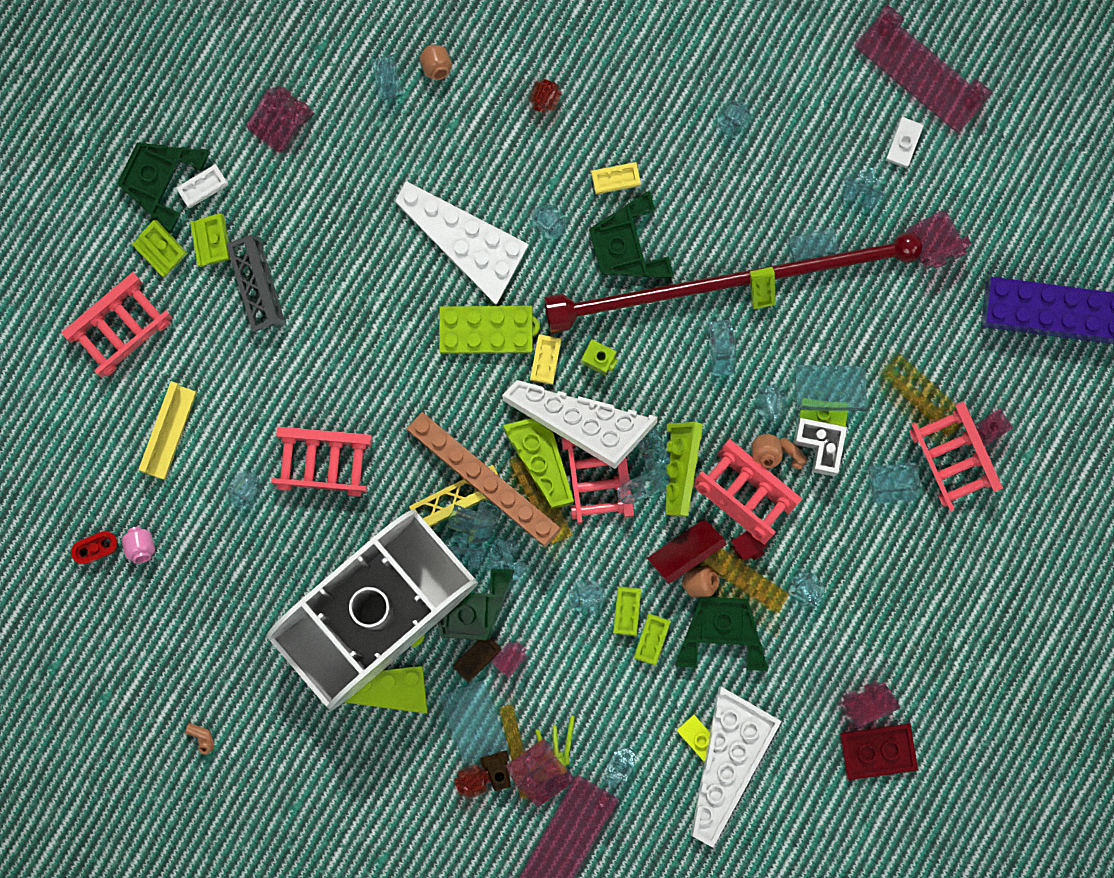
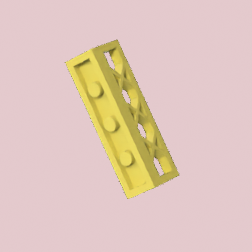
[139,381,197,480]
[409,465,498,528]

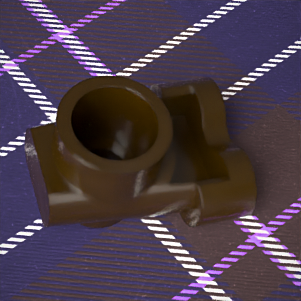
[479,750,511,791]

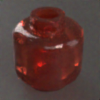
[528,78,562,114]
[454,764,491,799]

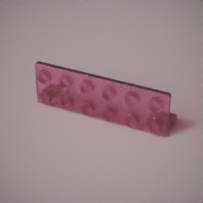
[854,4,993,133]
[519,775,619,878]

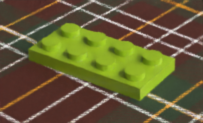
[439,306,533,354]

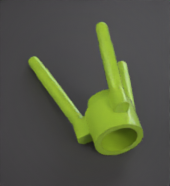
[535,715,575,773]

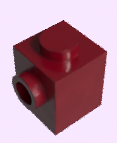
[729,531,768,562]

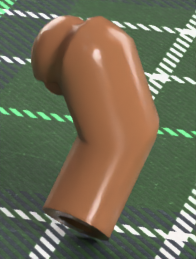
[780,438,807,470]
[185,723,214,754]

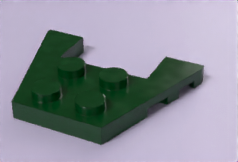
[117,142,210,233]
[589,191,674,279]
[438,569,514,640]
[675,597,768,671]

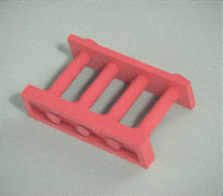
[61,272,173,378]
[909,401,1003,511]
[271,427,373,497]
[561,436,634,525]
[693,439,802,545]

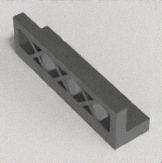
[226,235,286,332]

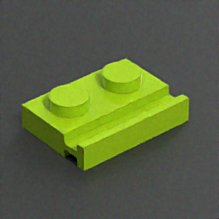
[190,213,231,267]
[132,220,188,277]

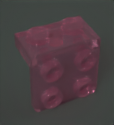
[247,86,315,153]
[906,210,971,270]
[506,738,575,806]

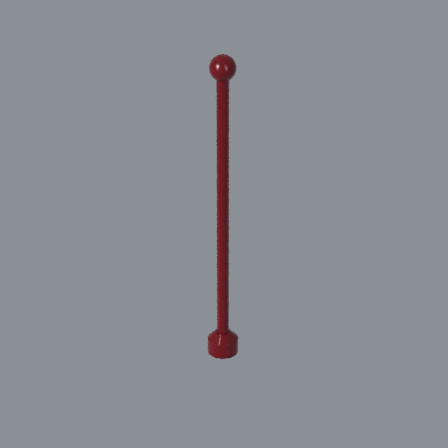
[544,233,922,333]

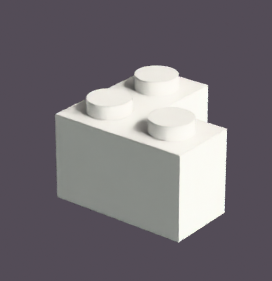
[793,418,847,476]

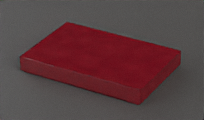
[647,519,727,584]
[839,723,918,781]

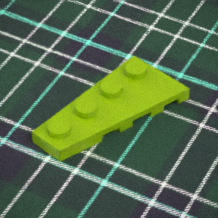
[502,418,574,510]
[666,422,703,517]
[344,666,428,714]

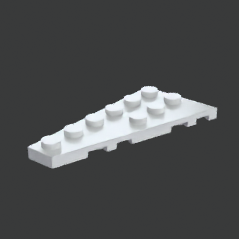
[395,181,529,306]
[502,380,657,469]
[691,686,782,847]

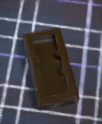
[452,637,502,683]

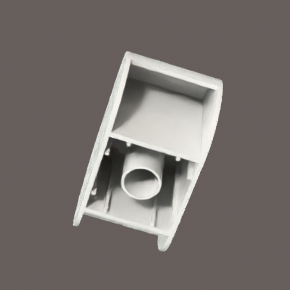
[266,509,478,711]

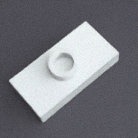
[885,117,924,168]
[176,164,228,208]

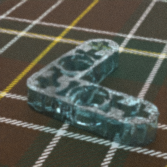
[617,427,670,504]

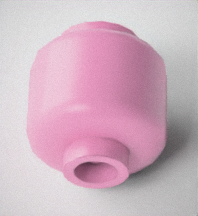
[121,527,155,564]

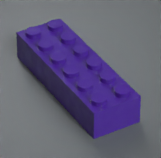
[981,277,1114,344]

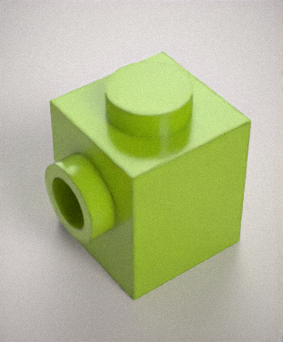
[581,339,618,376]

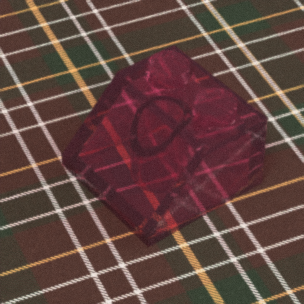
[838,680,901,728]

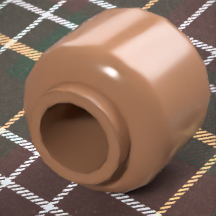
[419,45,452,80]
[751,434,783,469]
[682,566,719,598]

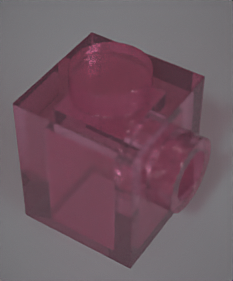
[975,409,1013,446]
[491,641,528,678]

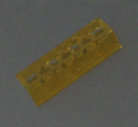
[880,353,961,437]
[509,457,573,546]
[701,548,790,614]

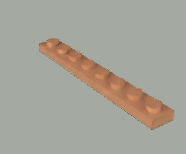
[406,412,561,548]

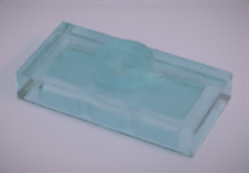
[788,228,839,262]

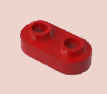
[71,531,118,565]

